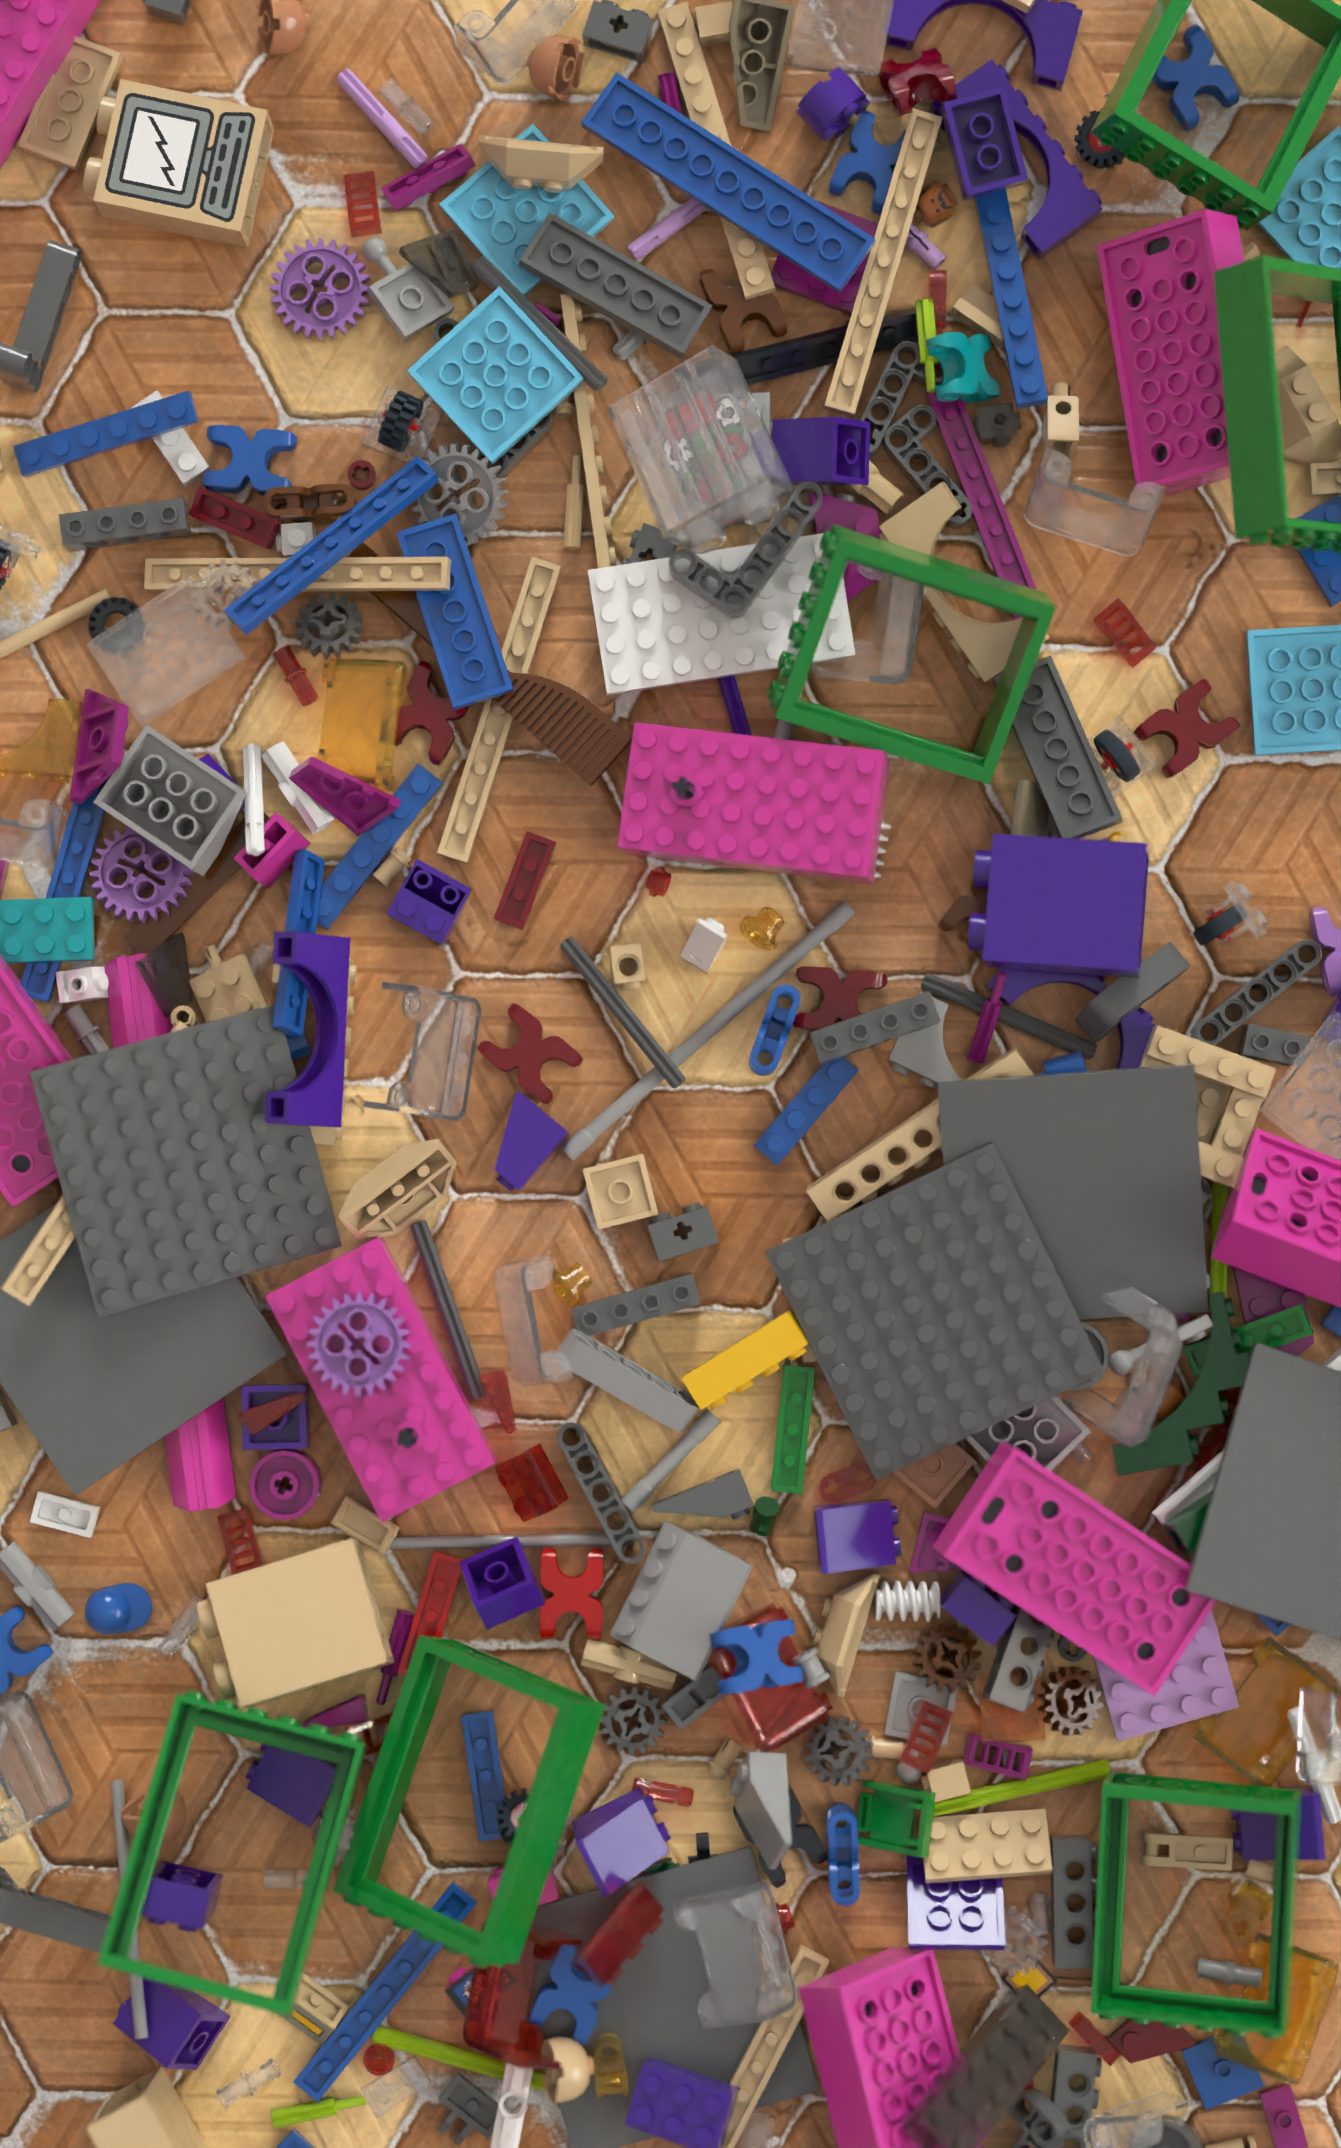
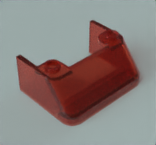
[463,1921,583,2069]

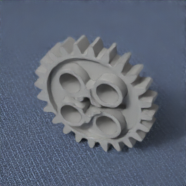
[411,443,509,545]

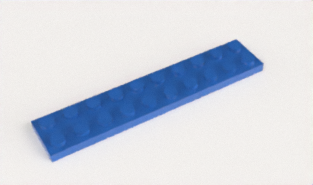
[581,72,875,294]

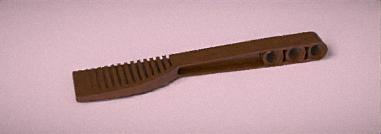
[348,542,632,787]

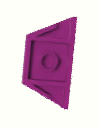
[809,493,886,602]
[69,689,129,805]
[1232,1266,1314,1356]

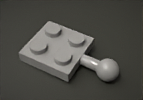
[362,237,454,342]
[1109,1314,1213,1375]
[884,1671,958,1784]

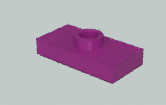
[1258,2082,1309,2148]

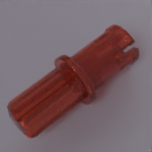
[273,645,318,706]

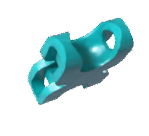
[926,332,1001,403]

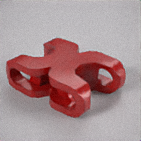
[539,1547,604,1640]

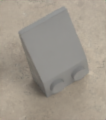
[730,1751,792,1869]

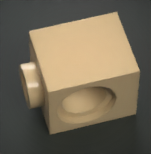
[695,1,732,47]
[610,943,646,991]
[921,1757,971,1802]

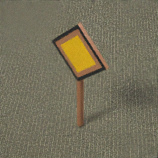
[1001,1951,1092,2007]

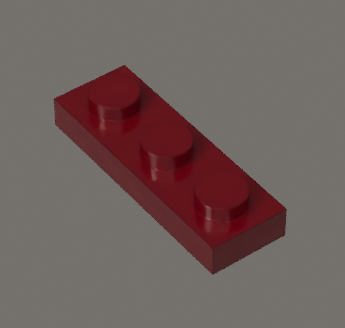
[188,486,282,550]
[494,831,556,930]

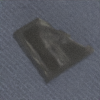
[399,229,480,298]
[135,932,193,1017]

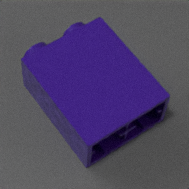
[968,834,1150,978]

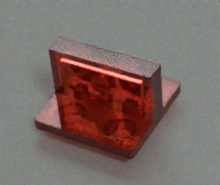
[495,1443,569,1522]

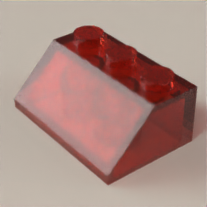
[571,1881,665,1988]

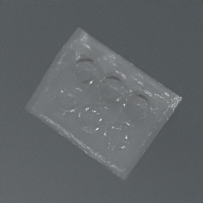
[784,0,894,76]
[86,575,246,727]
[1259,1010,1341,1161]

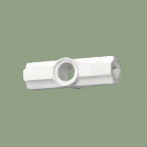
[261,741,336,834]
[490,2051,536,2148]

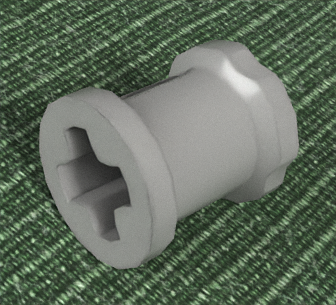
[791,1647,830,1689]

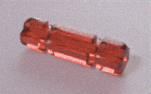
[632,1778,694,1807]

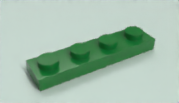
[1183,1303,1314,1377]
[771,1365,815,1494]

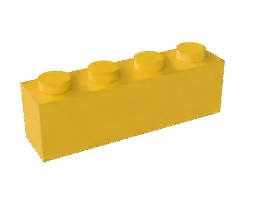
[681,1309,809,1411]

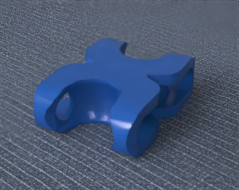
[1152,24,1240,131]
[829,110,906,216]
[202,425,298,497]
[749,984,800,1076]
[0,1605,54,1695]
[709,1619,804,1695]
[826,1802,860,1906]
[529,1937,619,2046]

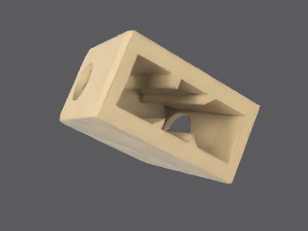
[1042,383,1079,463]

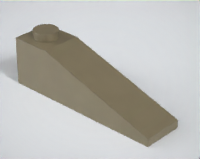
[729,0,796,132]

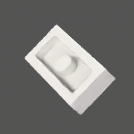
[30,1491,100,1538]

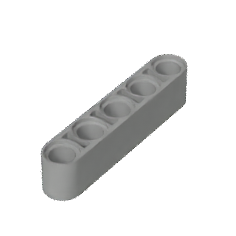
[554,1329,699,1432]

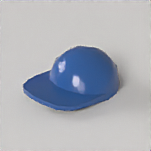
[85,1583,152,1635]

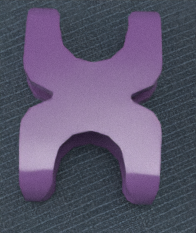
[1309,906,1341,997]

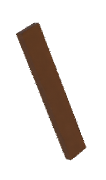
[124,813,270,955]

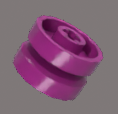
[249,1449,323,1520]

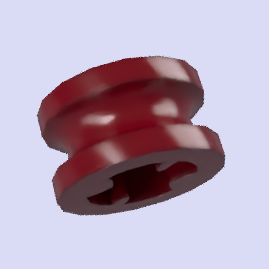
[348,460,376,490]

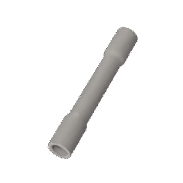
[621,1409,721,1513]

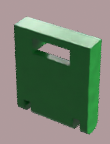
[857,1779,936,1858]

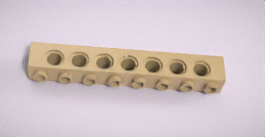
[806,1046,1035,1222]

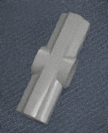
[0,1541,75,1632]

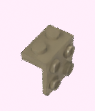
[1010,779,1060,838]

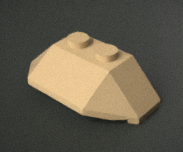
[478,135,604,193]
[1275,346,1341,465]
[338,1139,457,1239]
[811,1571,880,1698]

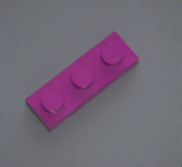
[380,143,476,211]

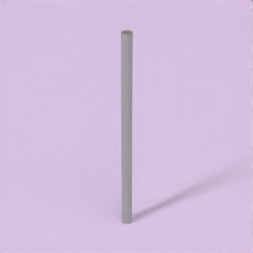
[388,1533,633,1550]
[110,1779,148,2039]

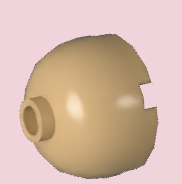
[540,2037,595,2103]

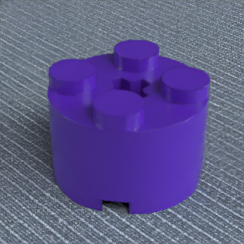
[796,67,870,142]

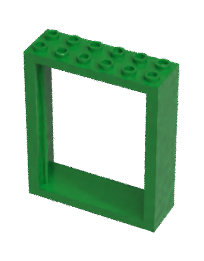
[1090,0,1341,231]
[767,524,1056,784]
[1091,1771,1302,2039]

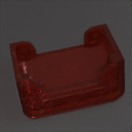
[711,1602,833,1753]

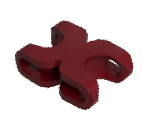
[877,48,958,116]
[386,660,469,766]
[1133,679,1240,779]
[792,966,888,1031]
[477,1003,584,1104]

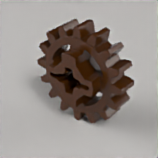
[912,1623,982,1694]
[1037,1666,1105,1736]

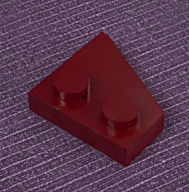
[1108,2018,1196,2064]

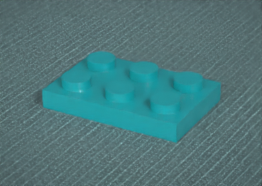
[0,897,95,964]

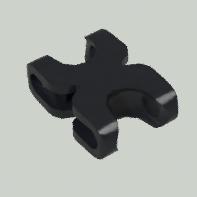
[733,1784,828,1888]

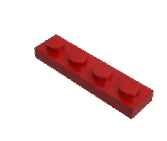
[397,1550,465,1675]

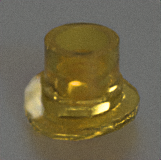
[740,907,785,951]
[549,1263,592,1307]

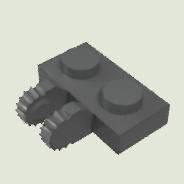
[438,2072,498,2146]

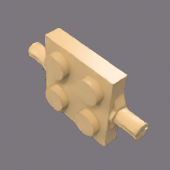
[189,945,267,1022]

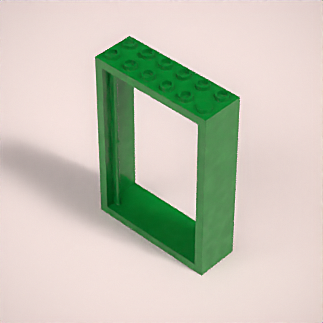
[1214,255,1341,554]
[333,1635,606,1968]
[97,1690,366,2017]

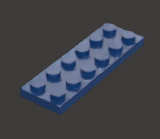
[396,513,514,710]

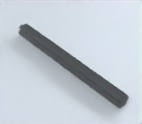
[472,256,608,392]
[560,936,686,1089]
[921,973,1097,1059]
[411,1220,487,1400]

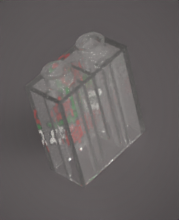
[607,345,794,554]

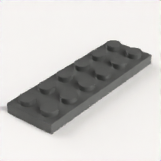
[518,212,713,359]
[992,655,1122,839]

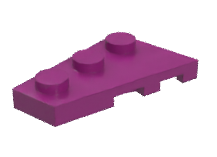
[289,756,401,836]
[908,1511,963,1573]

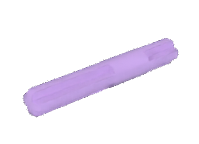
[337,68,427,168]
[627,198,708,260]

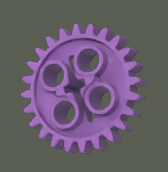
[270,238,370,341]
[90,825,193,924]
[307,1292,412,1396]

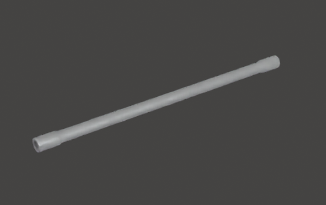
[561,900,855,1161]

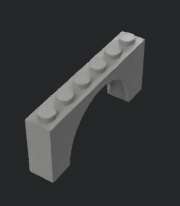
[887,991,1090,1090]

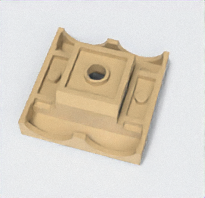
[1139,1025,1276,1188]

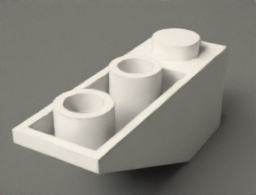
[680,917,727,974]

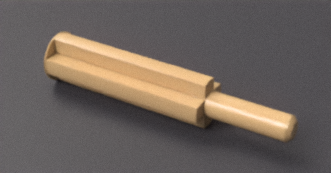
[562,454,584,550]

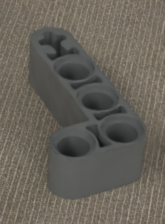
[860,341,944,458]
[883,404,973,529]
[1074,942,1191,1044]
[1008,2088,1070,2148]

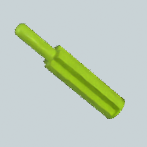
[915,299,938,393]
[271,2095,367,2129]

